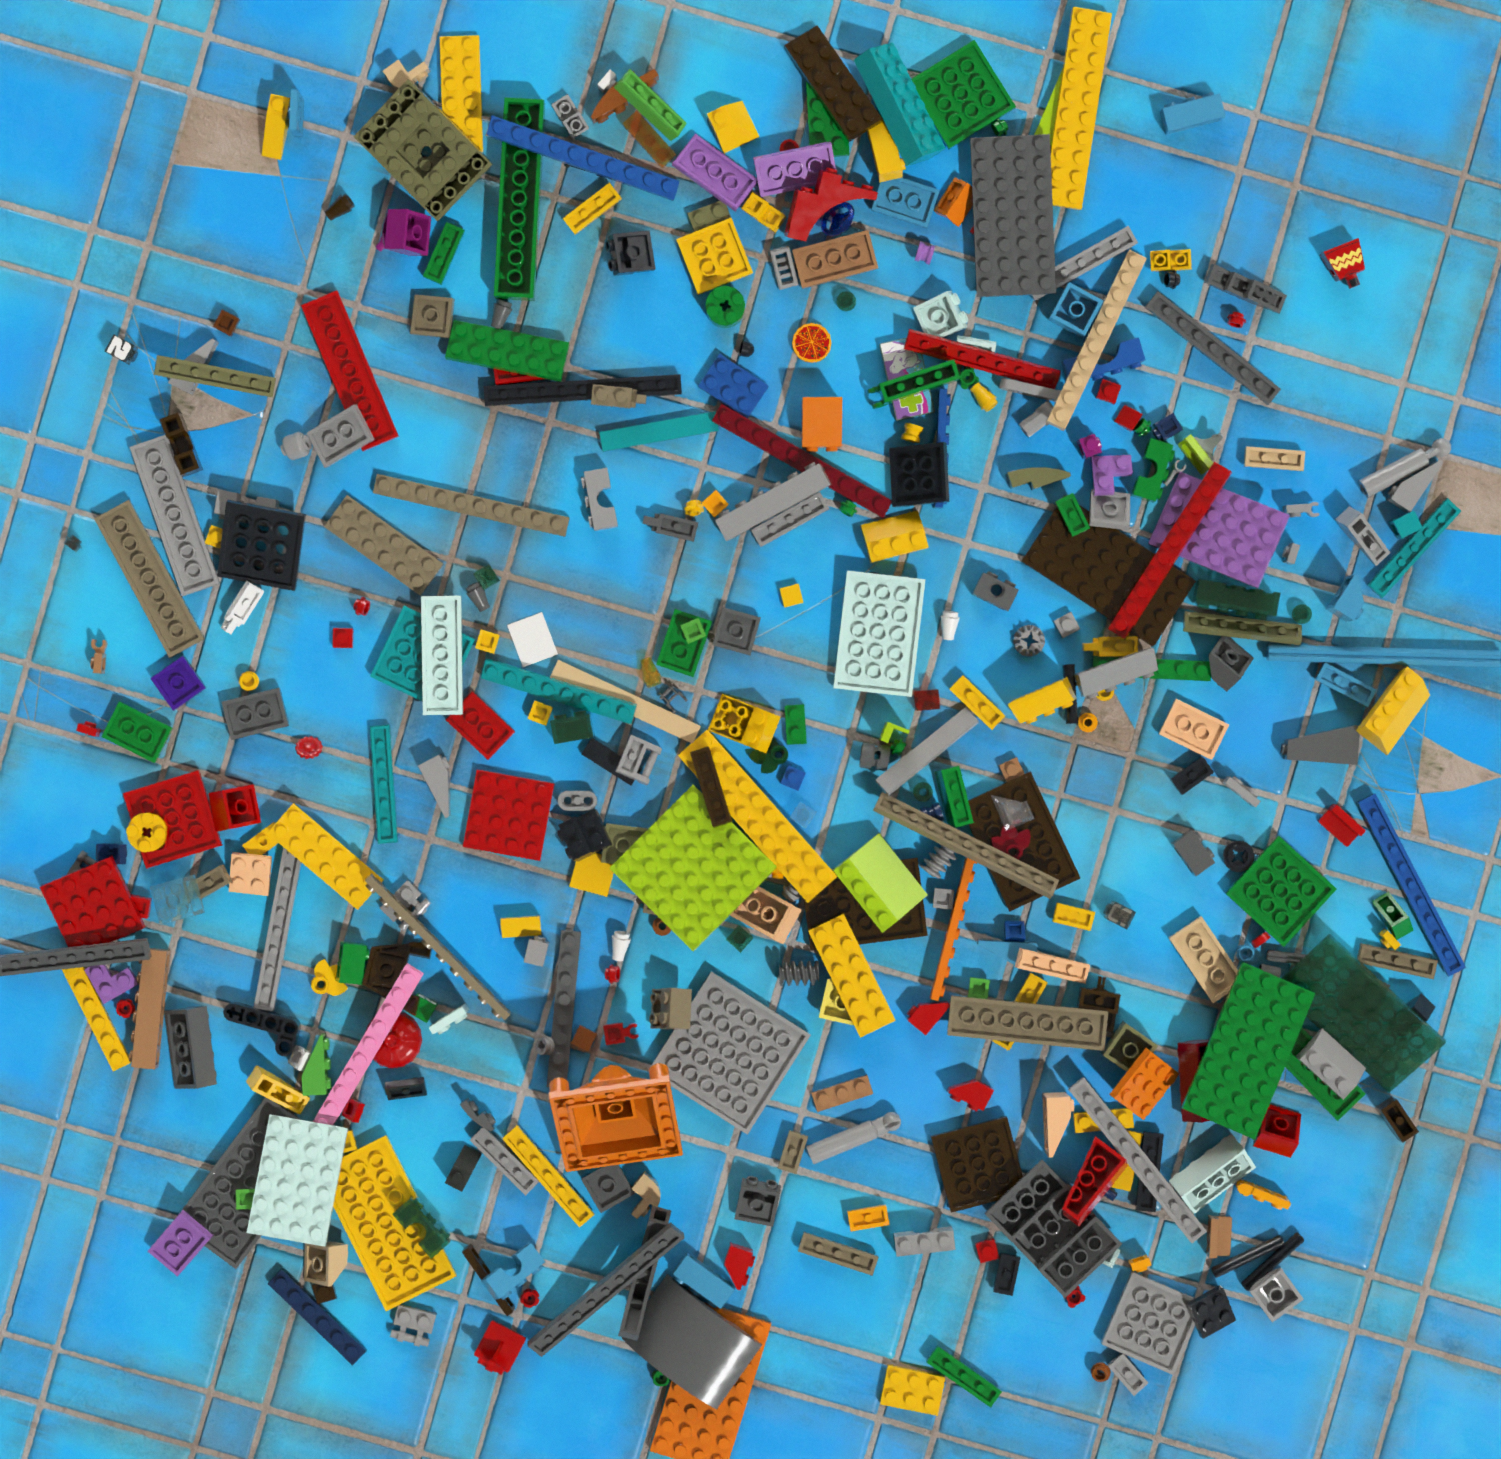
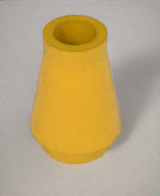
[970,383,998,412]

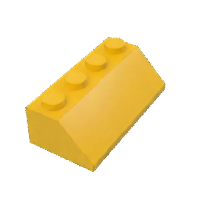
[1356,666,1430,755]

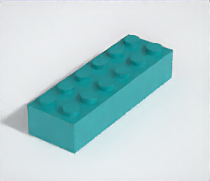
[854,42,946,166]

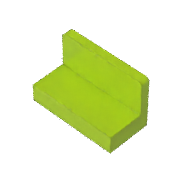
[879,722,910,743]

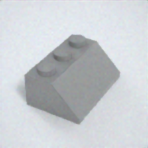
[1296,1028,1366,1100]

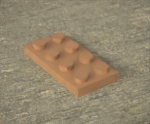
[792,230,878,289]

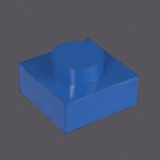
[780,765,806,791]
[1004,921,1026,942]

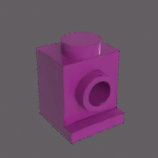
[1076,434,1102,460]

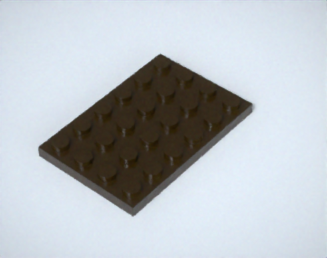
[968,771,1080,912]
[804,858,928,951]

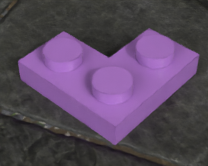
[1091,455,1133,496]
[84,964,139,1004]

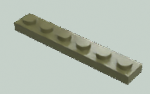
[153,355,276,397]
[1183,611,1302,645]

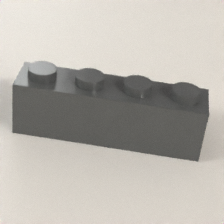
[164,1006,217,1089]

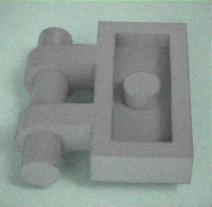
[380,880,431,932]
[390,1304,437,1347]

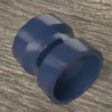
[920,802,945,821]

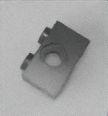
[972,571,1019,612]

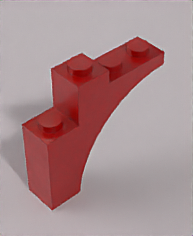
[784,167,878,241]

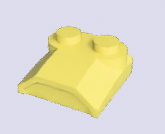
[819,979,854,1025]

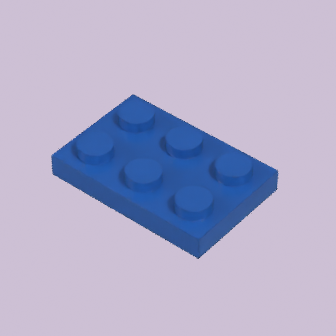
[698,354,769,418]

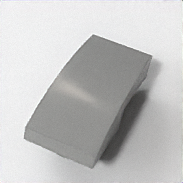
[551,94,589,139]

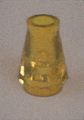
[640,657,662,688]

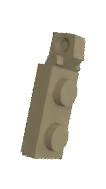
[591,384,647,409]

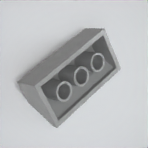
[1073,648,1158,699]

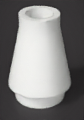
[940,611,960,640]
[612,931,631,961]

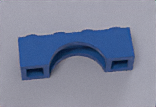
[1061,337,1146,381]

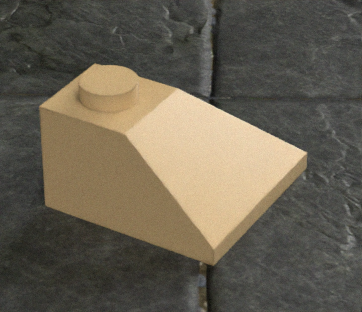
[304,1241,348,1287]

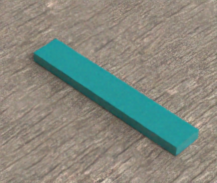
[599,411,719,452]
[1367,498,1461,598]
[370,725,398,844]

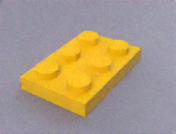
[880,1364,946,1416]

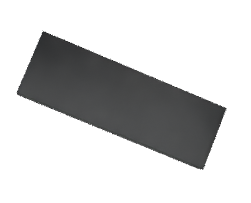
[582,738,642,786]

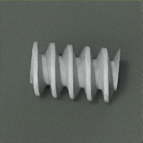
[919,844,959,879]

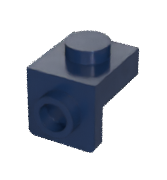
[1152,413,1183,441]
[96,843,127,864]

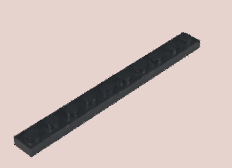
[484,374,682,407]

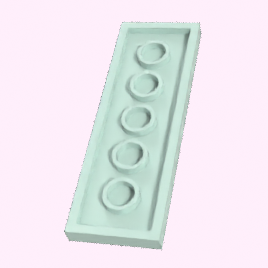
[421,596,463,715]

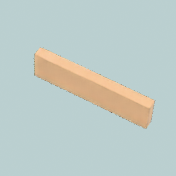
[1015,948,1090,984]

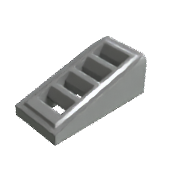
[769,246,798,290]

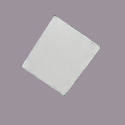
[507,612,558,667]

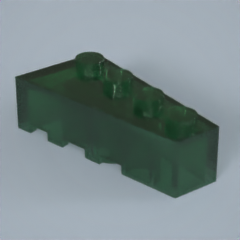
[1192,579,1281,620]

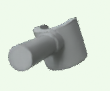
[1163,460,1186,486]

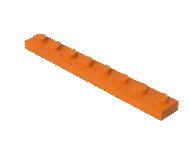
[930,857,977,1001]

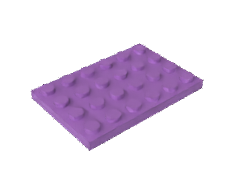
[1148,472,1290,589]

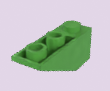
[302,1033,332,1096]

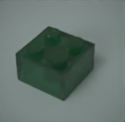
[550,711,595,744]

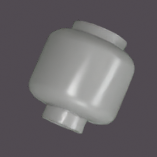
[281,432,312,460]

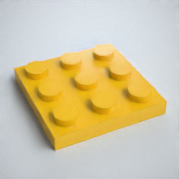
[676,218,753,295]

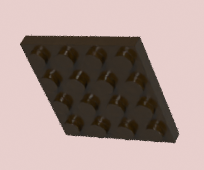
[931,1116,1023,1213]

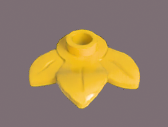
[311,959,348,996]

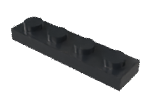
[1135,1131,1164,1212]

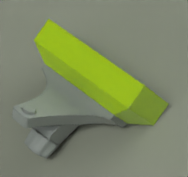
[1177,433,1223,475]

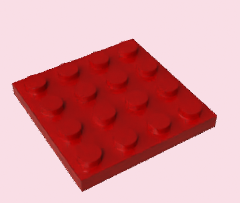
[463,769,555,861]
[123,770,223,869]
[40,856,146,947]

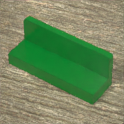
[935,766,974,828]

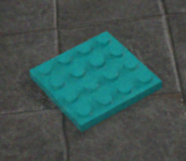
[370,605,476,702]

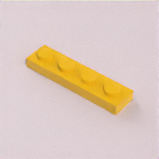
[991,972,1048,1051]

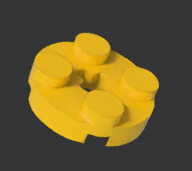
[126,813,167,852]

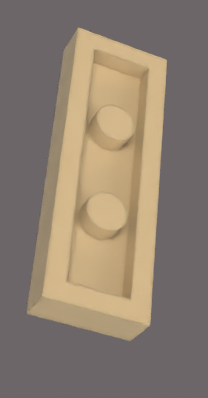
[1244,446,1305,471]

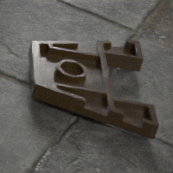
[362,942,433,1016]

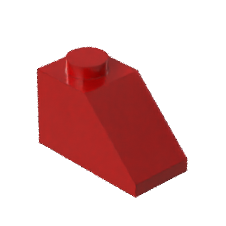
[906,1001,950,1035]

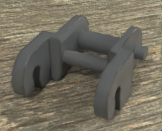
[659,684,688,714]

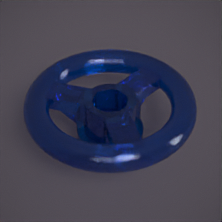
[821,202,855,236]

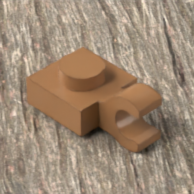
[90,639,108,674]

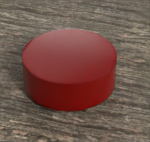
[1251,932,1271,949]

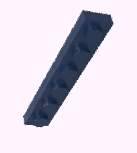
[268,1268,367,1366]

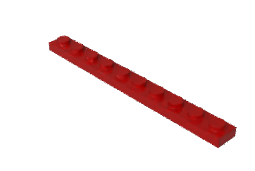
[1108,461,1232,640]

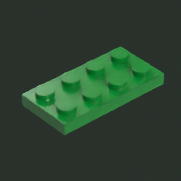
[806,81,850,157]

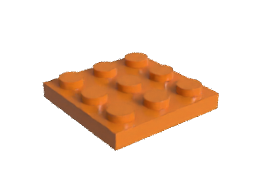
[1109,1048,1179,1120]

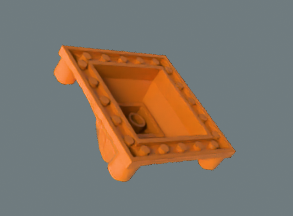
[549,1063,683,1172]

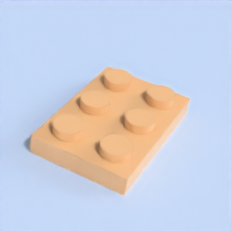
[1158,699,1229,760]

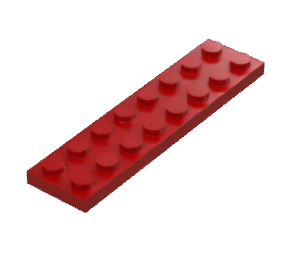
[301,290,399,452]

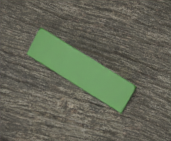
[614,69,687,141]

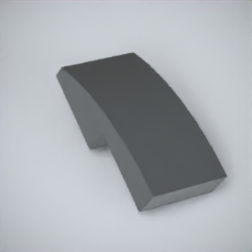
[460,1098,496,1131]

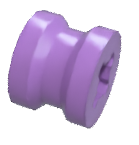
[914,242,935,265]

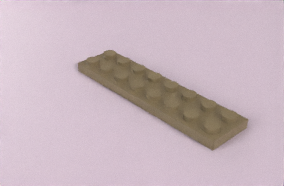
[94,500,205,658]
[947,995,1108,1051]

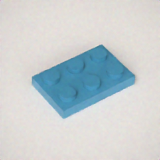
[871,178,940,229]

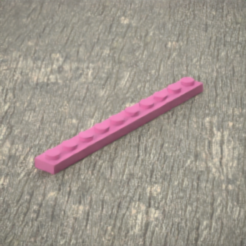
[313,963,424,1125]

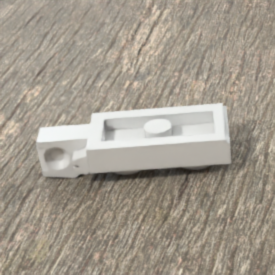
[221,580,264,635]

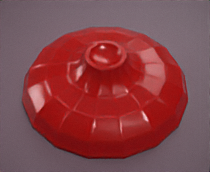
[365,1012,422,1068]

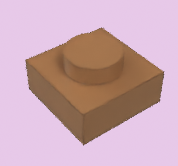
[998,757,1024,782]

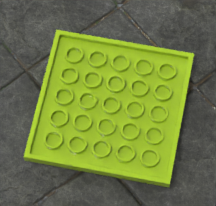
[610,785,777,952]

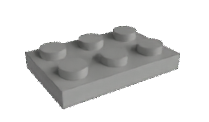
[307,405,375,468]

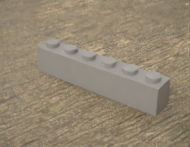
[715,462,832,541]

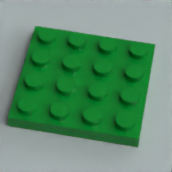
[911,40,1016,150]
[1225,836,1337,947]

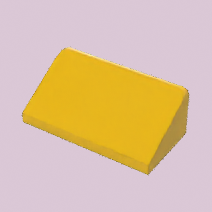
[500,916,542,938]

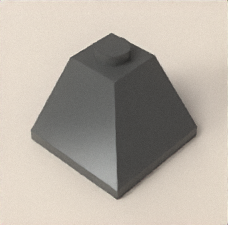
[1209,636,1254,691]

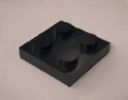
[1187,1285,1236,1339]

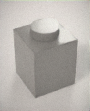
[524,936,549,967]

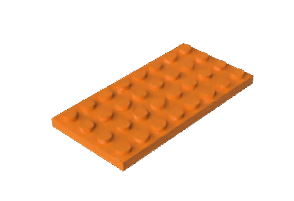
[650,1301,771,1459]

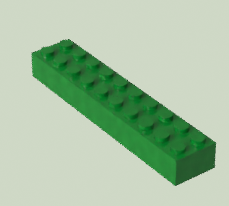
[494,97,545,301]

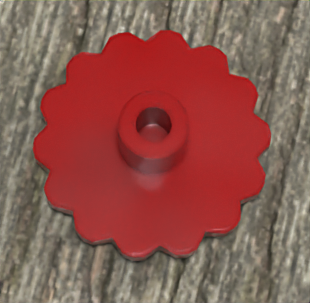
[295,736,323,759]

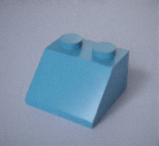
[1326,574,1364,622]

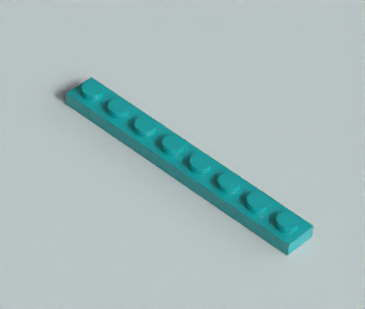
[481,658,637,724]

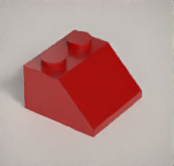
[208,784,261,832]
[1253,1104,1301,1158]

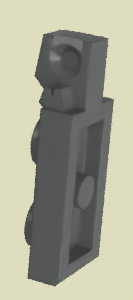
[642,513,699,542]

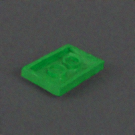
[656,609,712,677]
[101,701,173,763]

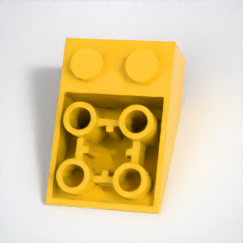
[708,694,781,753]

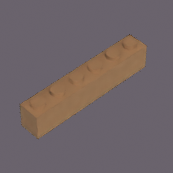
[129,948,171,1070]

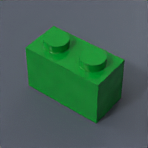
[336,941,369,985]

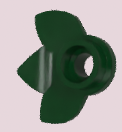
[749,738,788,774]

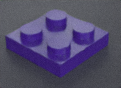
[150,656,206,711]

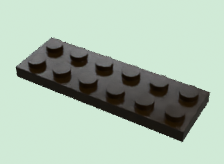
[784,25,882,142]

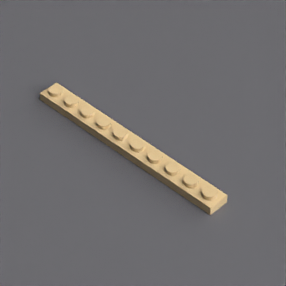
[1046,249,1147,431]

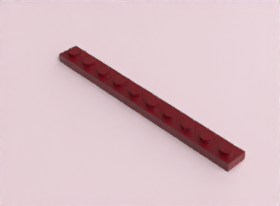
[712,404,892,518]

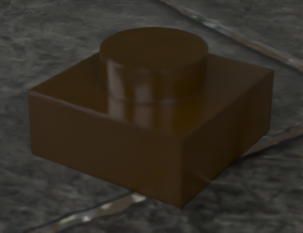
[312,1284,337,1304]

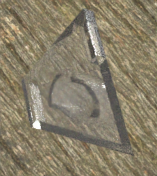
[991,795,1034,830]

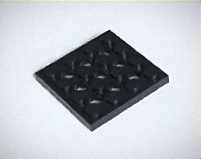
[217,500,306,591]

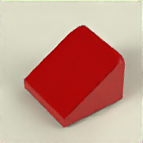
[1114,405,1143,432]

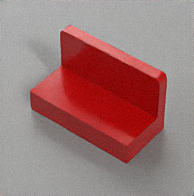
[1318,804,1366,847]

